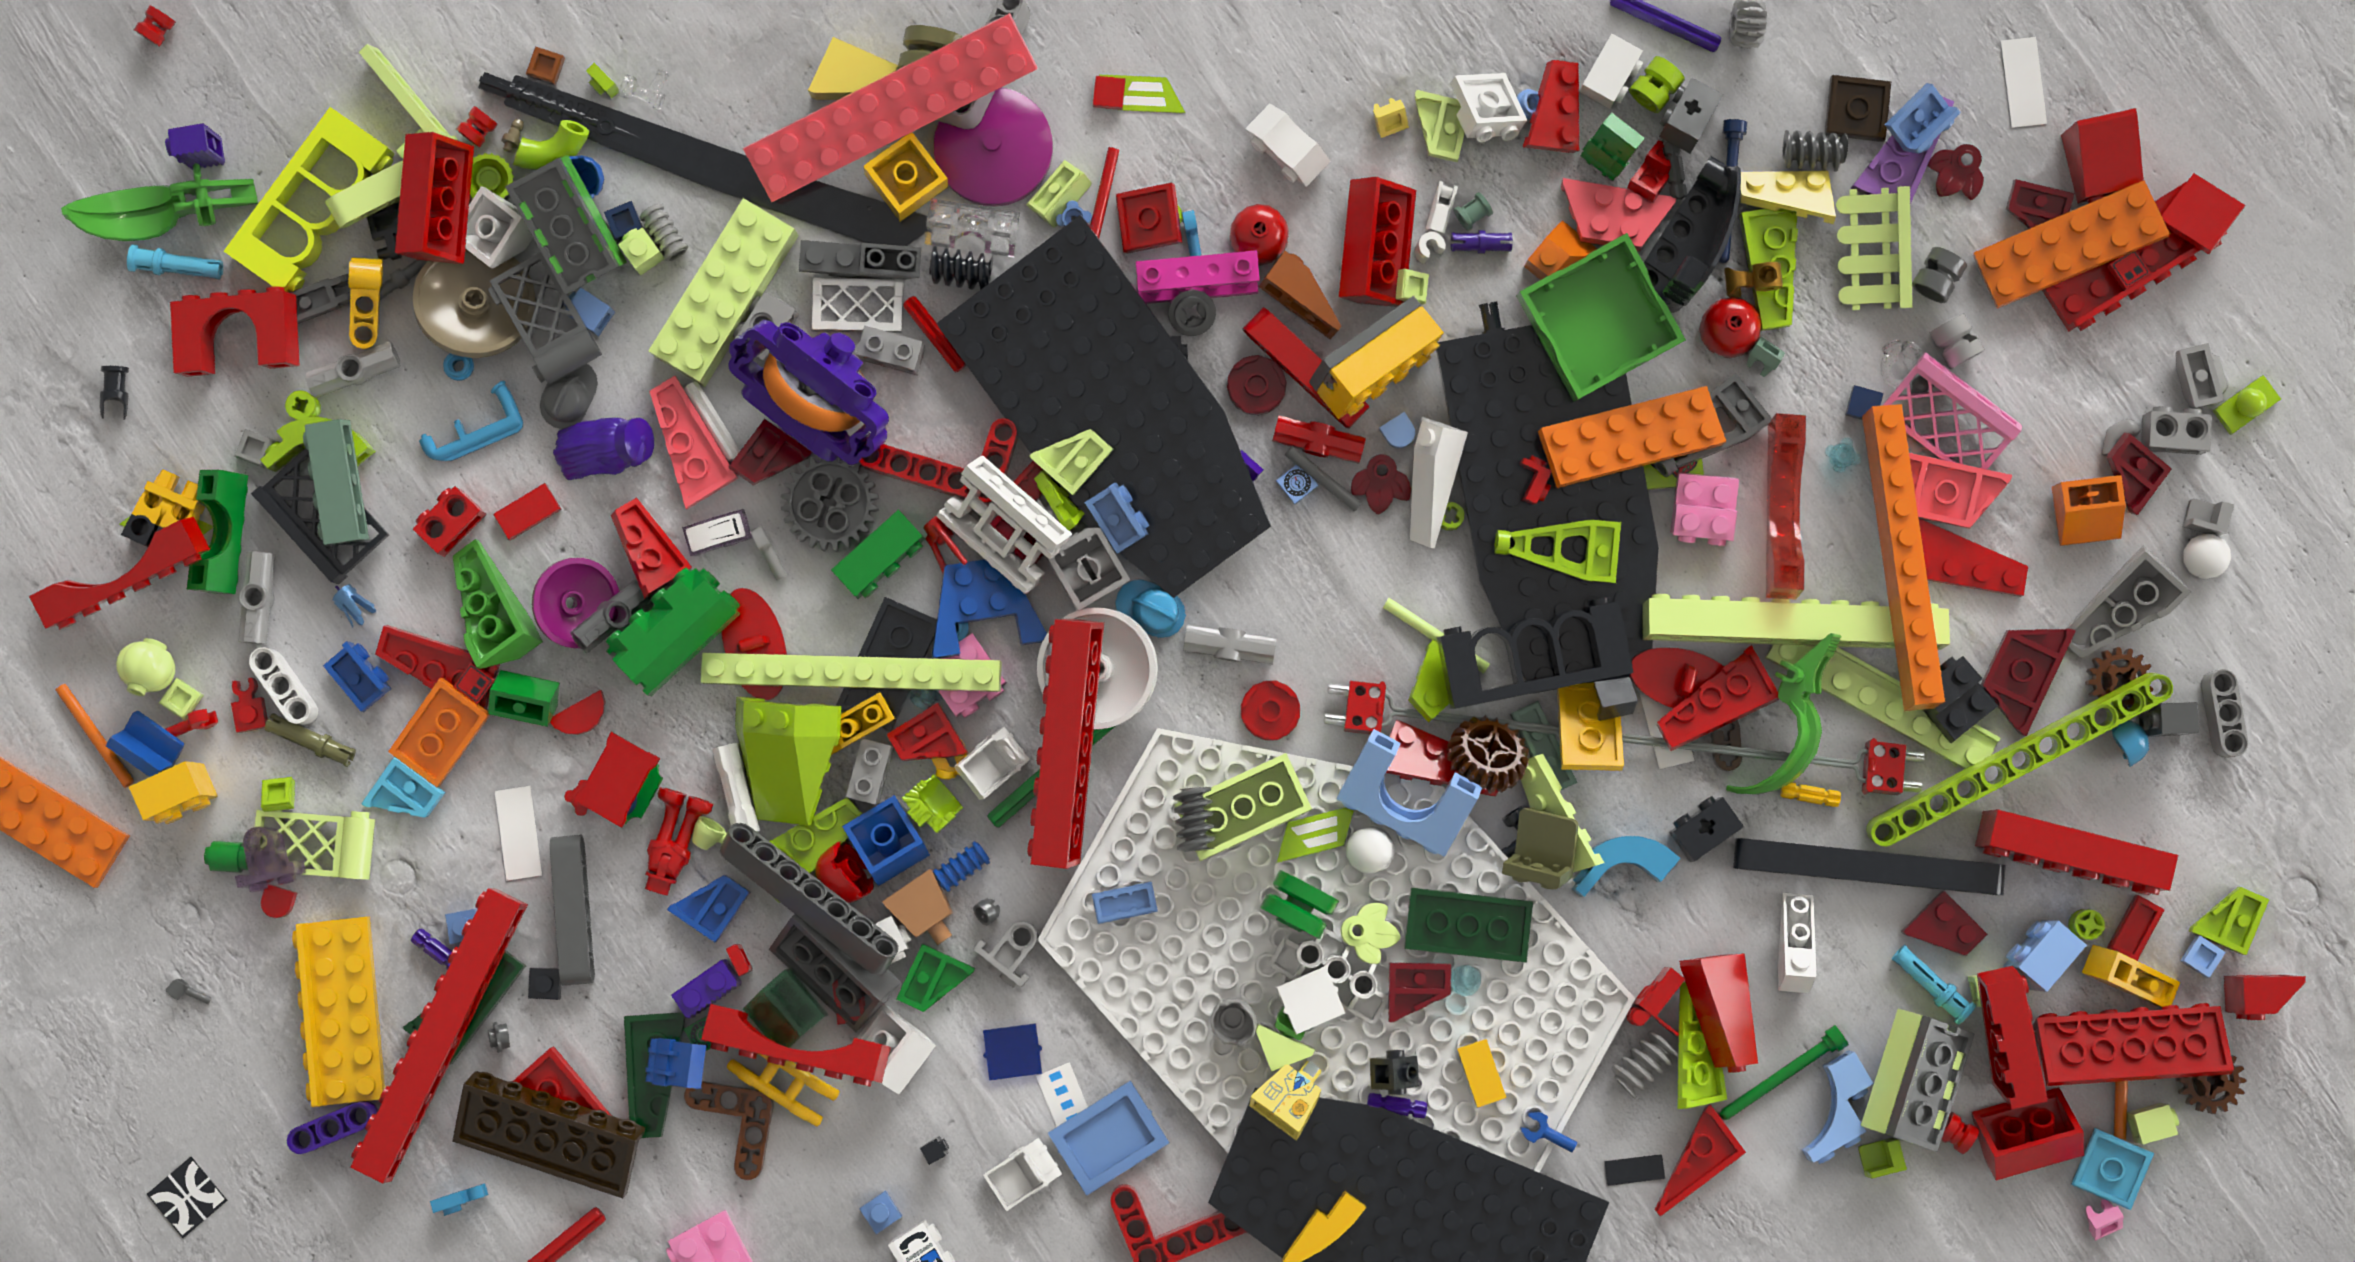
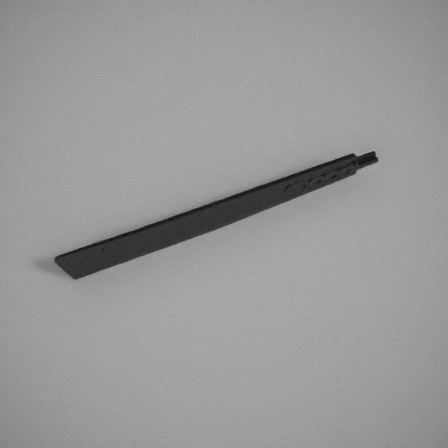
[478,72,935,246]

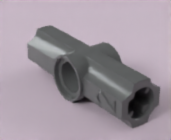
[570,578,655,653]

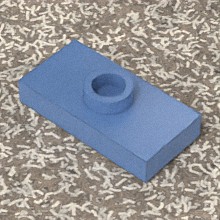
[1092,882,1158,924]

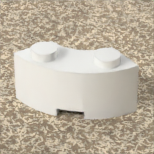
[1245,103,1331,187]

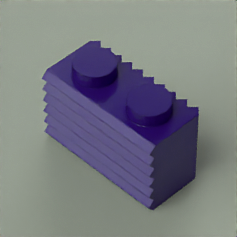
[165,123,225,170]
[671,959,742,1018]

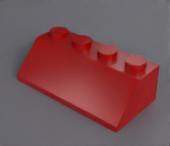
[395,132,474,264]
[1339,177,1417,307]

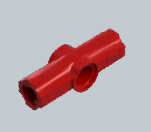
[1272,415,1366,464]

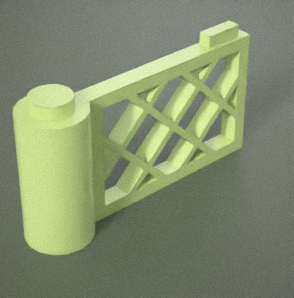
[250,810,375,880]

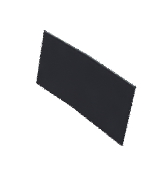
[1604,1154,1665,1186]

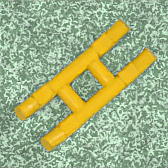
[727,1054,840,1127]

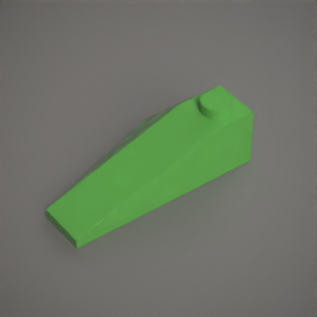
[453,539,543,669]

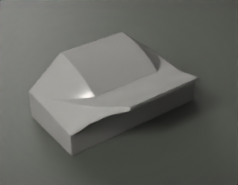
[2176,343,2228,409]

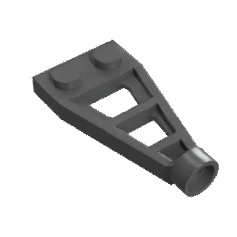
[1653,374,1773,477]

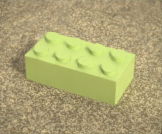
[1174,753,1312,862]

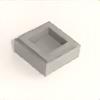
[234,429,275,468]

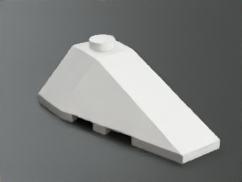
[1410,417,1468,549]

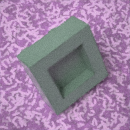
[1746,336,1785,377]

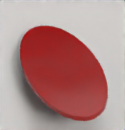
[721,588,787,700]
[1629,647,1724,708]

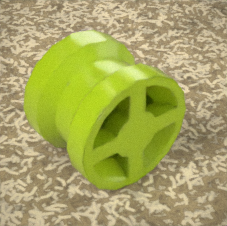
[285,390,321,420]
[2068,909,2105,940]

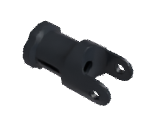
[100,365,129,420]

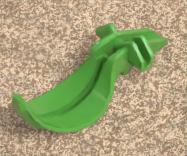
[61,163,258,241]
[1726,633,1841,795]

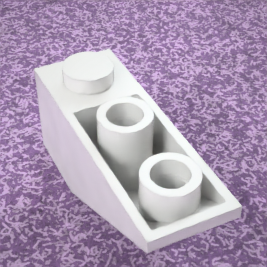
[1778,893,1816,993]

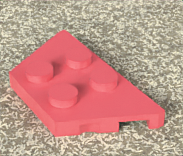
[1561,178,1677,252]
[1909,453,2012,529]

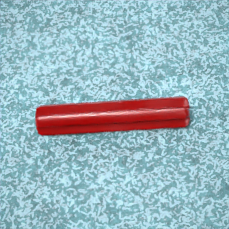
[903,296,966,372]
[527,1207,606,1262]

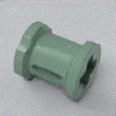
[1453,192,1493,231]

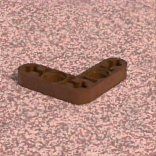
[684,1081,773,1180]

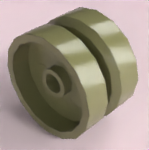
[898,25,963,69]

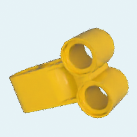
[348,257,383,349]

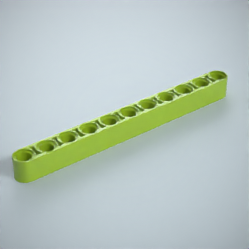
[1866,672,2173,847]

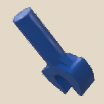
[1520,1111,1577,1153]

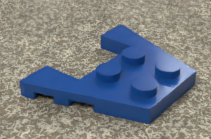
[931,559,1047,659]

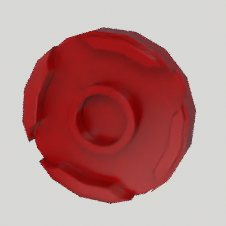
[1241,680,1300,740]

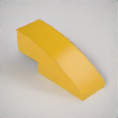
[1281,1191,1366,1262]

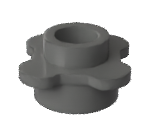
[488,1022,510,1053]

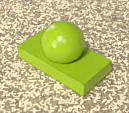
[2212,375,2281,435]

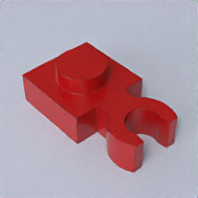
[231,677,268,733]

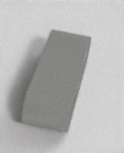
[2201,669,2248,758]

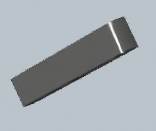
[550,834,595,986]

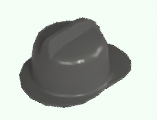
[540,364,598,429]

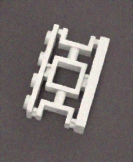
[937,455,1072,593]

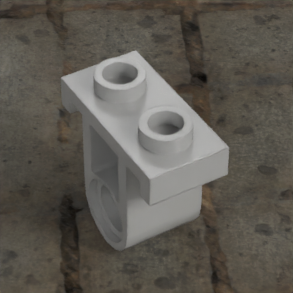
[973,921,1038,988]

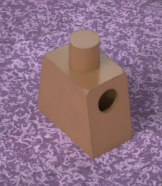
[882,869,953,946]

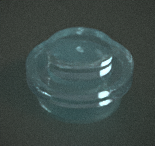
[1451,965,1481,996]

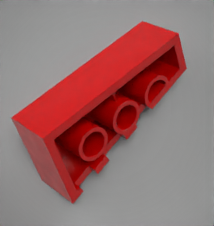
[1977,966,2048,1109]

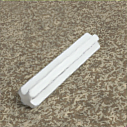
[684,381,741,462]

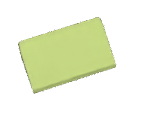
[1026,160,1092,227]

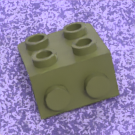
[1502,808,1579,889]

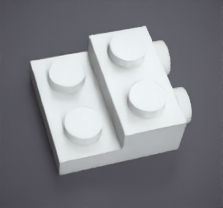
[1450,73,1527,142]

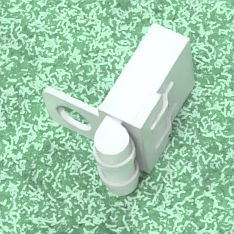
[954,726,1030,800]
[983,1138,1062,1211]

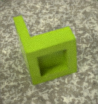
[1858,1137,1907,1179]

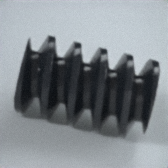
[929,245,993,290]

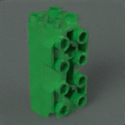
[606,567,741,697]

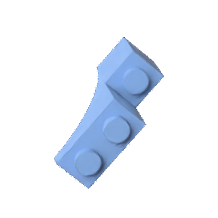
[1802,1050,1874,1164]

